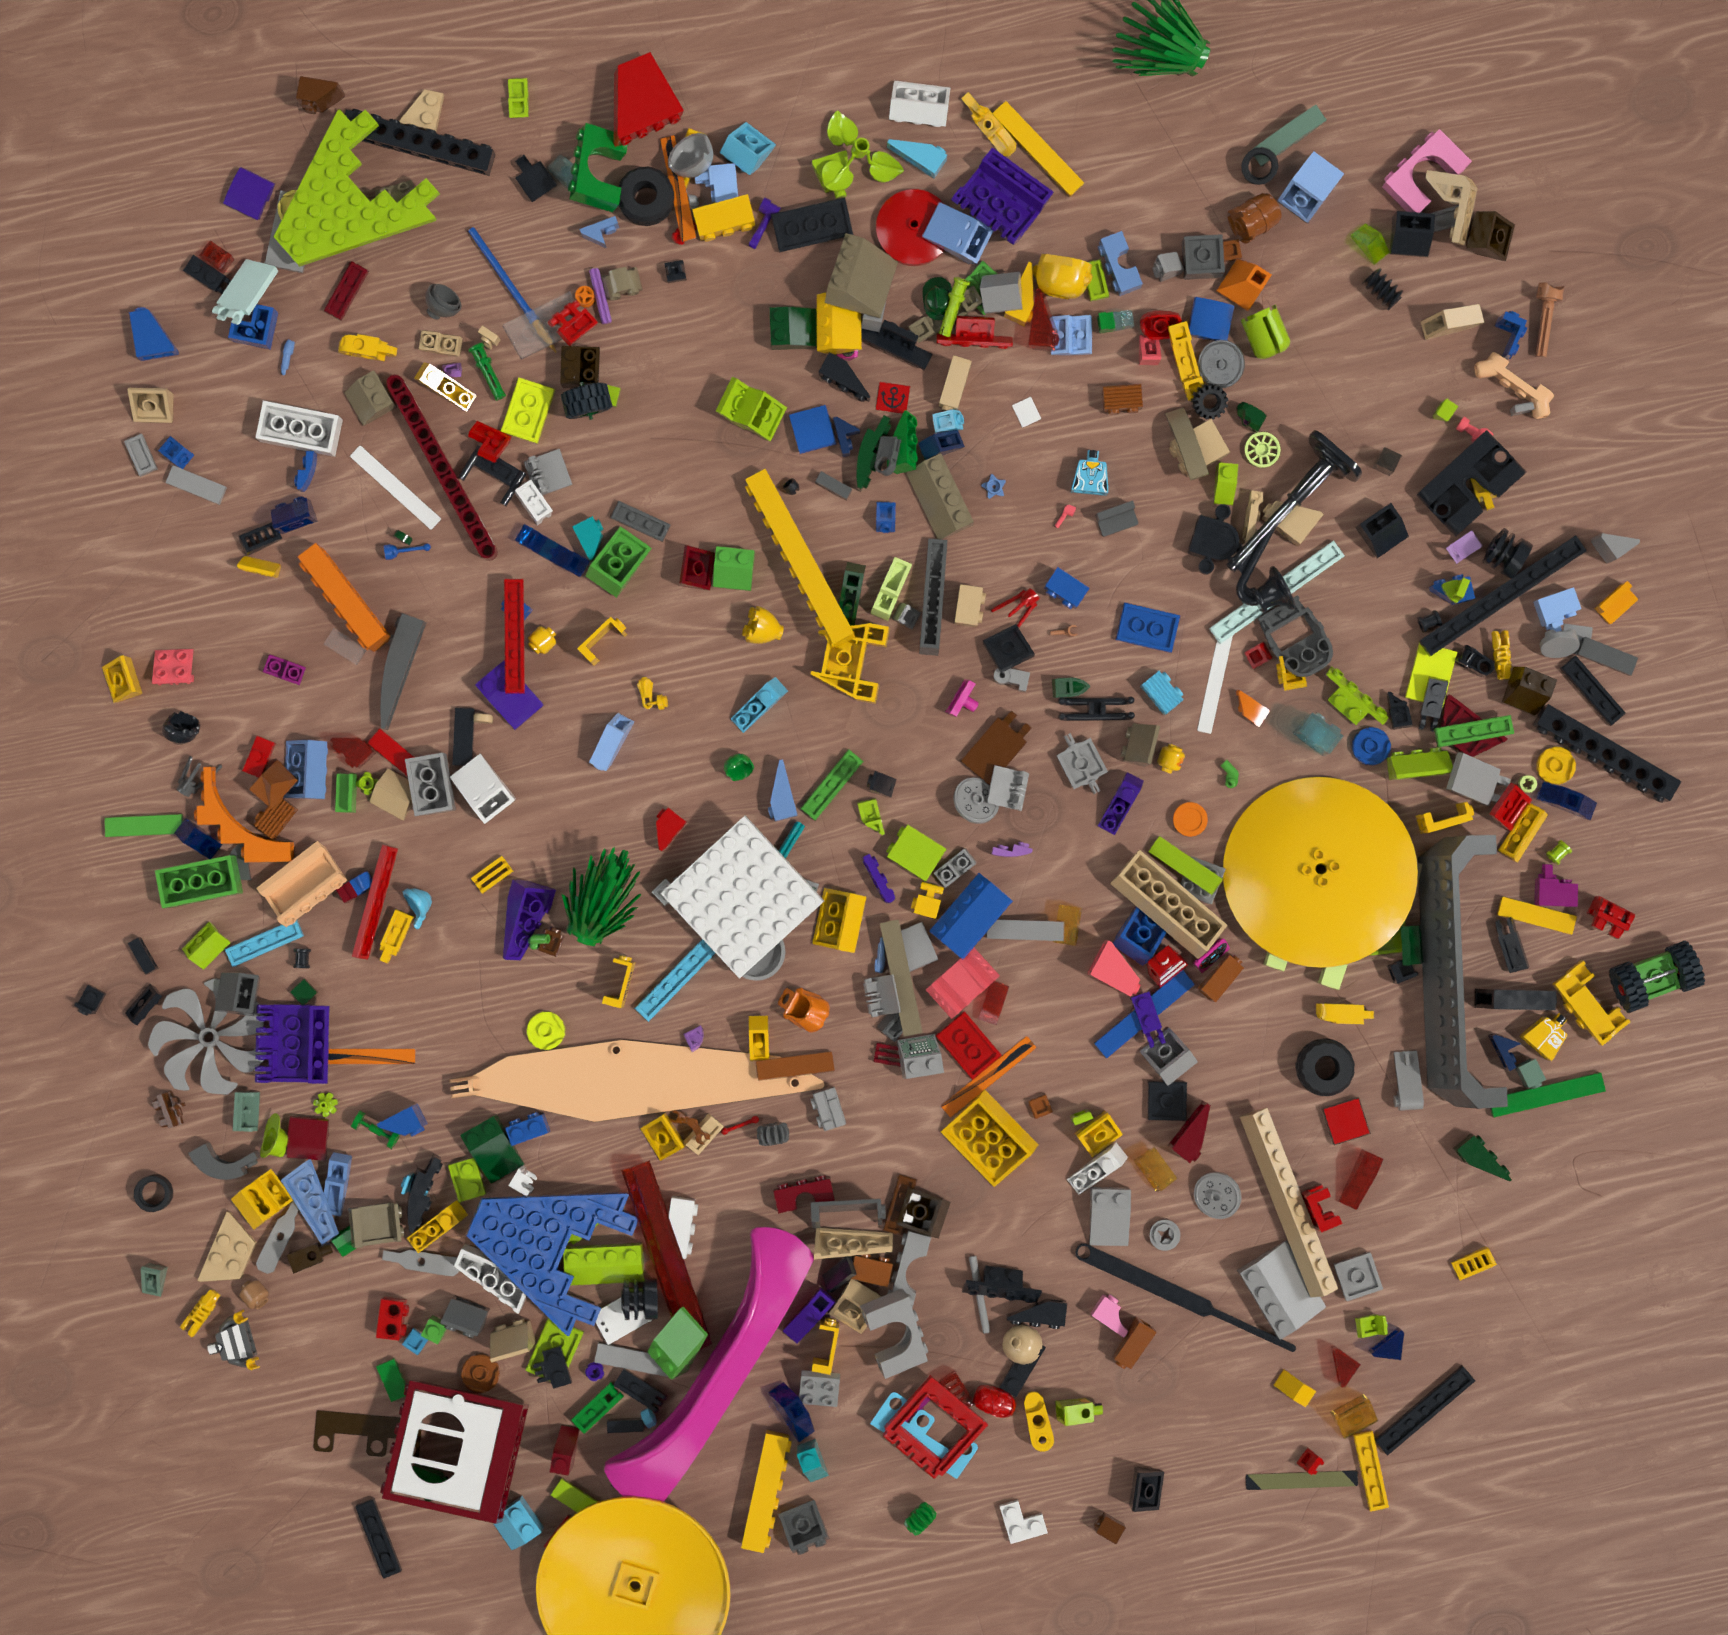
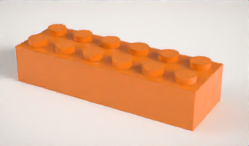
[298,543,391,652]

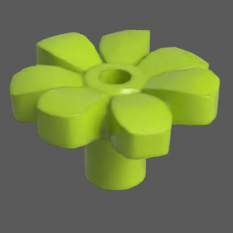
[313,1092,338,1117]

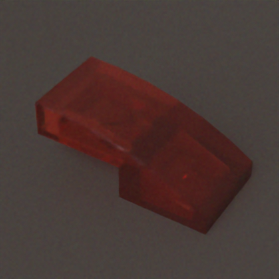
[978,981,1009,1025]

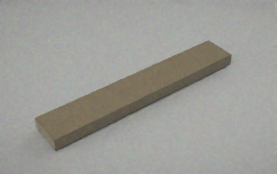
[880,919,923,1037]

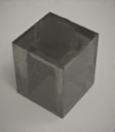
[1372,447,1402,476]

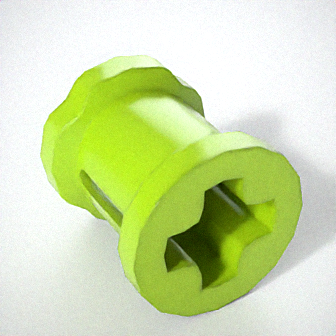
[1546,840,1572,865]

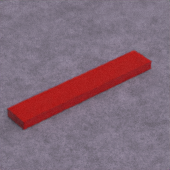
[504,579,525,694]
[352,845,398,960]

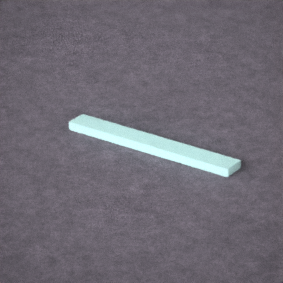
[1209,541,1345,644]

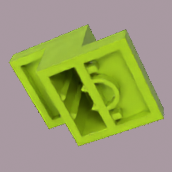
[716,377,787,442]

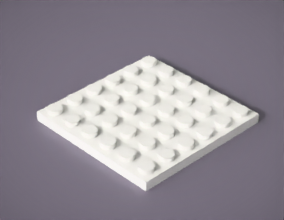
[661,815,824,979]

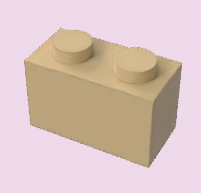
[954,584,986,628]

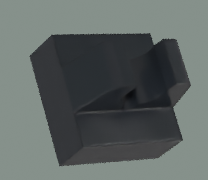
[664,260,687,283]

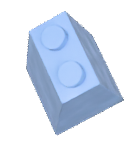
[1277,151,1344,223]

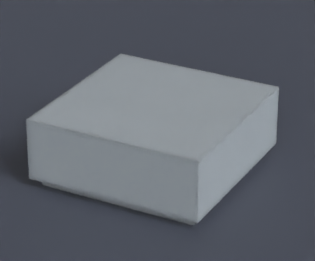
[1510,402,1535,416]

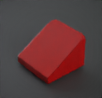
[1244,642,1273,669]

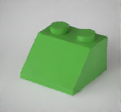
[713,546,755,591]

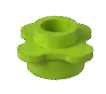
[356,772,378,795]

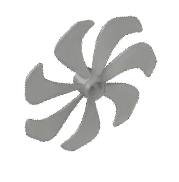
[148,978,266,1095]

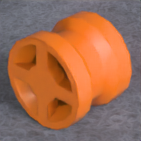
[575,286,596,308]

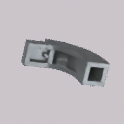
[188,1142,261,1180]

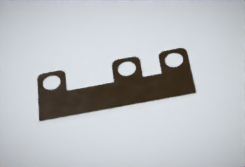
[313,1410,422,1457]

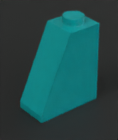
[797,1439,829,1482]

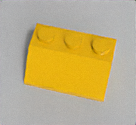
[692,194,755,242]
[817,293,862,355]
[812,888,866,953]

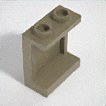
[348,1202,404,1248]

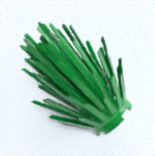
[562,847,641,946]

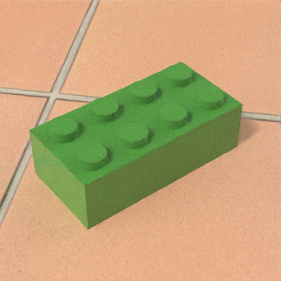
[155,855,243,908]

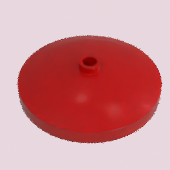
[876,189,945,266]

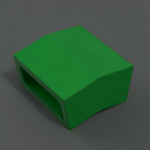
[331,1225,356,1257]

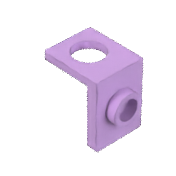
[1446,531,1482,564]

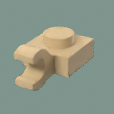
[478,326,500,350]

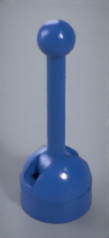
[384,543,431,560]

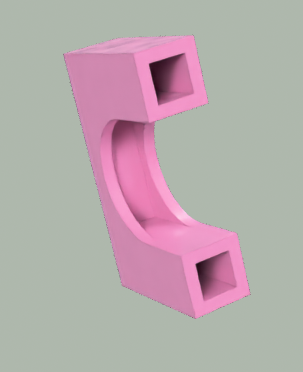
[1382,129,1472,213]

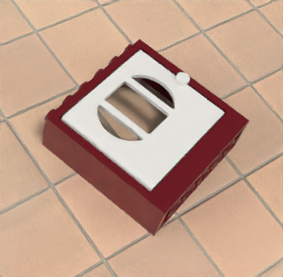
[380,1380,529,1524]

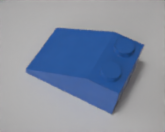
[1112,906,1167,966]

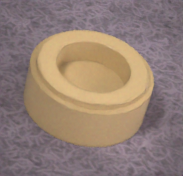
[473,714,493,724]

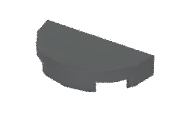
[230,843,252,880]

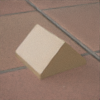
[127,388,173,423]
[370,769,413,821]

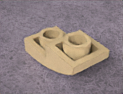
[419,331,463,357]

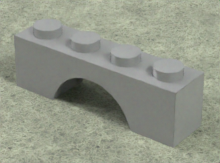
[887,1229,931,1308]

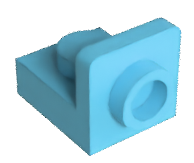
[932,409,964,433]

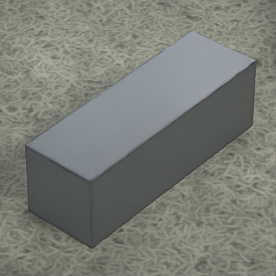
[815,471,852,501]

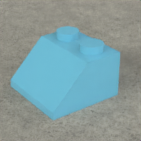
[720,122,776,175]
[493,1496,544,1550]

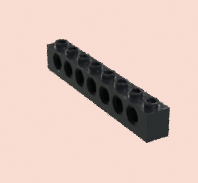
[344,109,496,176]
[1533,704,1682,803]

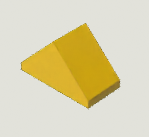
[1273,1369,1316,1407]

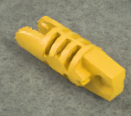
[1491,630,1512,680]
[180,1289,220,1338]

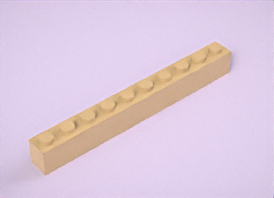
[1240,1108,1338,1298]

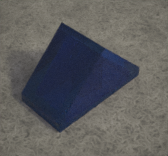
[1368,1327,1404,1360]

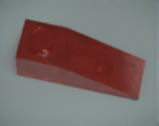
[1028,289,1059,351]
[1338,1149,1384,1210]

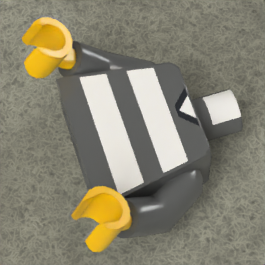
[207,1310,260,1370]

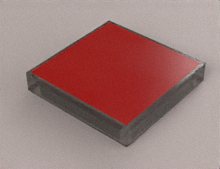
[1321,1097,1371,1145]

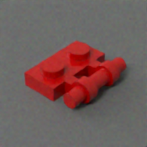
[548,300,598,346]

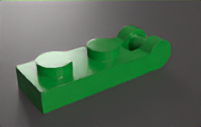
[571,1382,624,1434]

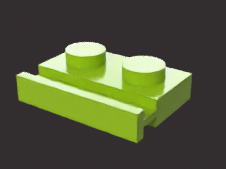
[448,1158,487,1202]

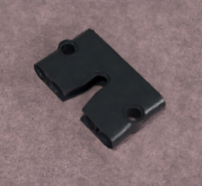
[1416,430,1527,537]

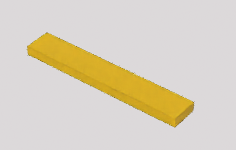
[993,101,1084,197]

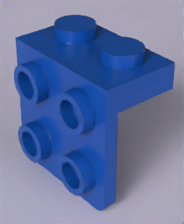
[1494,311,1527,360]

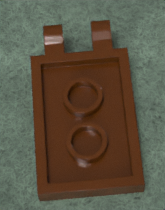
[961,711,1032,785]

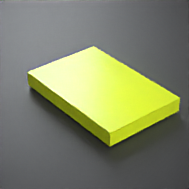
[501,377,555,444]
[1405,643,1457,705]

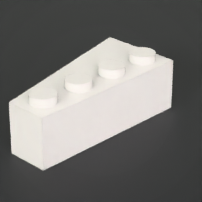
[454,1244,527,1314]

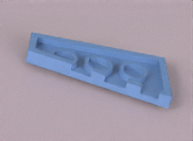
[281,1159,339,1245]

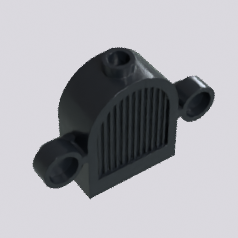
[1187,504,1243,575]

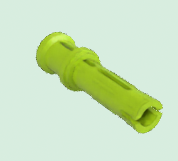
[939,277,970,337]

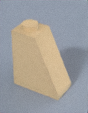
[1421,304,1484,340]
[939,355,972,411]
[1261,501,1323,546]

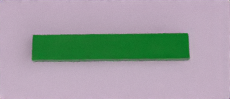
[1490,1072,1606,1118]

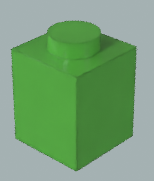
[421,1315,447,1345]

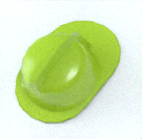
[260,1113,288,1158]

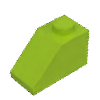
[1214,463,1238,506]

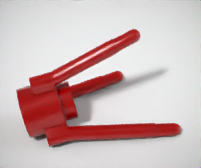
[991,588,1040,627]

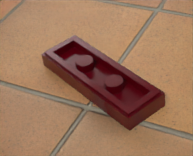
[324,261,369,321]

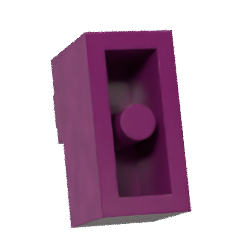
[1534,864,1578,907]

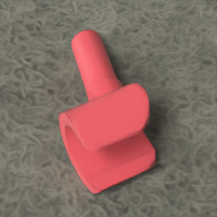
[1054,505,1076,528]

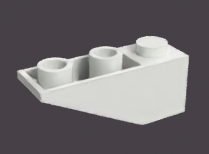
[1067,1142,1128,1195]
[669,1196,698,1259]

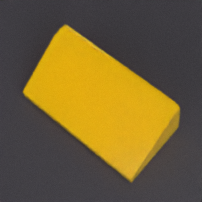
[237,556,281,578]

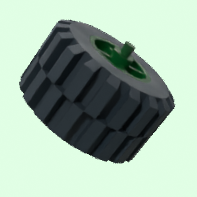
[560,382,613,420]

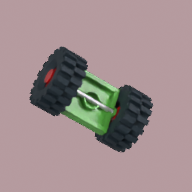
[1609,940,1705,1013]

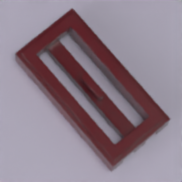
[873,1043,901,1067]

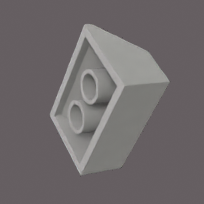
[405,753,456,816]

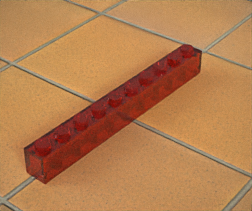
[621,1160,712,1350]

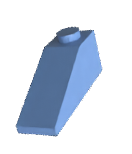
[768,760,798,822]

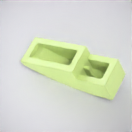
[871,557,912,621]

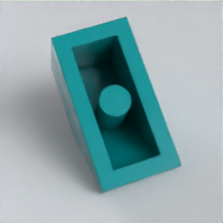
[572,516,604,563]

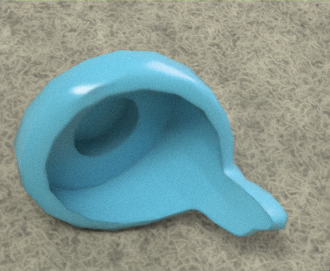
[403,888,432,929]

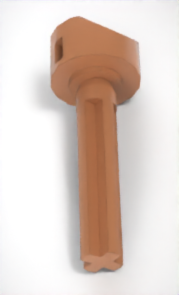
[1535,282,1564,358]

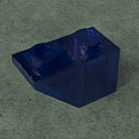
[174,818,222,859]

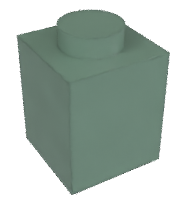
[1515,1058,1546,1089]

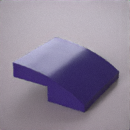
[223,167,275,220]

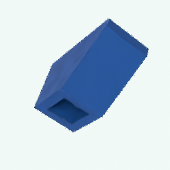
[1429,574,1475,605]

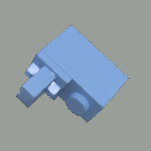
[695,163,738,203]
[1533,587,1582,632]

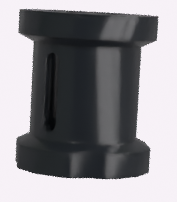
[1417,610,1442,633]
[293,949,311,968]

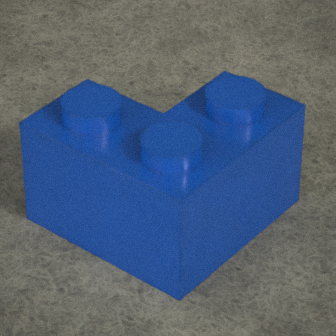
[228,304,278,350]

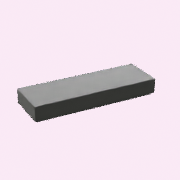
[165,465,227,505]

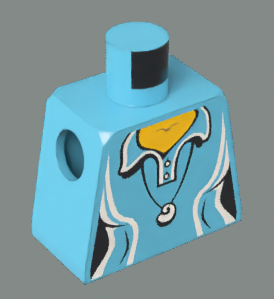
[1071,450,1108,496]

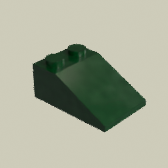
[769,307,817,350]
[460,1114,525,1184]

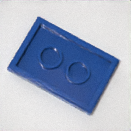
[1116,603,1180,653]

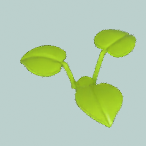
[821,110,904,191]

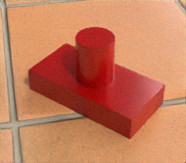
[242,736,276,778]

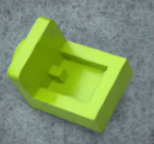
[1355,1314,1388,1338]

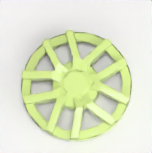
[1244,432,1281,468]

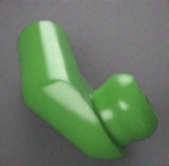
[528,934,550,950]

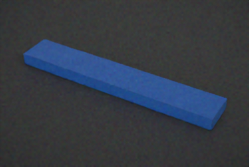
[1094,970,1195,1058]

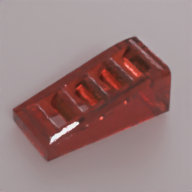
[939,1370,974,1407]

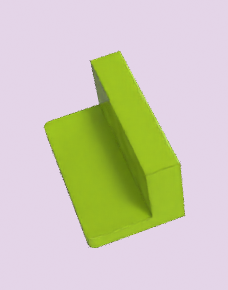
[182,922,230,969]

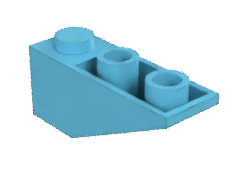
[731,677,788,733]

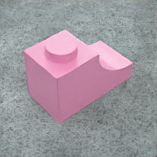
[1091,1294,1128,1337]

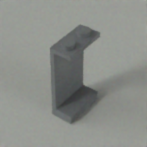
[811,1199,886,1228]

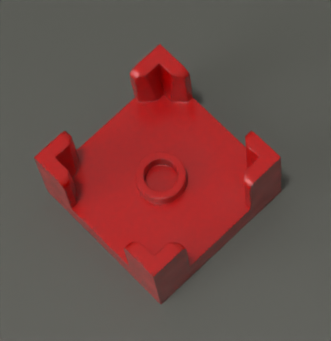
[1301,1184,1343,1233]

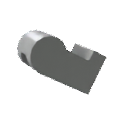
[994,668,1030,693]

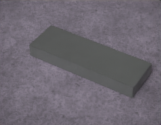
[611,501,671,542]
[1577,637,1638,676]

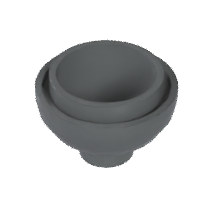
[425,284,462,320]

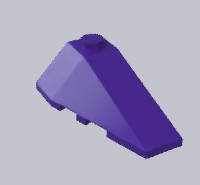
[503,880,556,960]

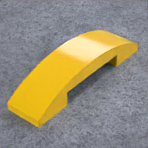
[1168,321,1204,401]

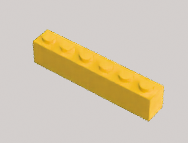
[741,1430,792,1553]

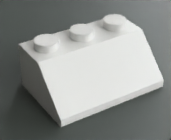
[889,81,951,127]

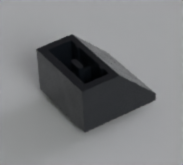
[1390,211,1435,257]
[1355,503,1409,559]

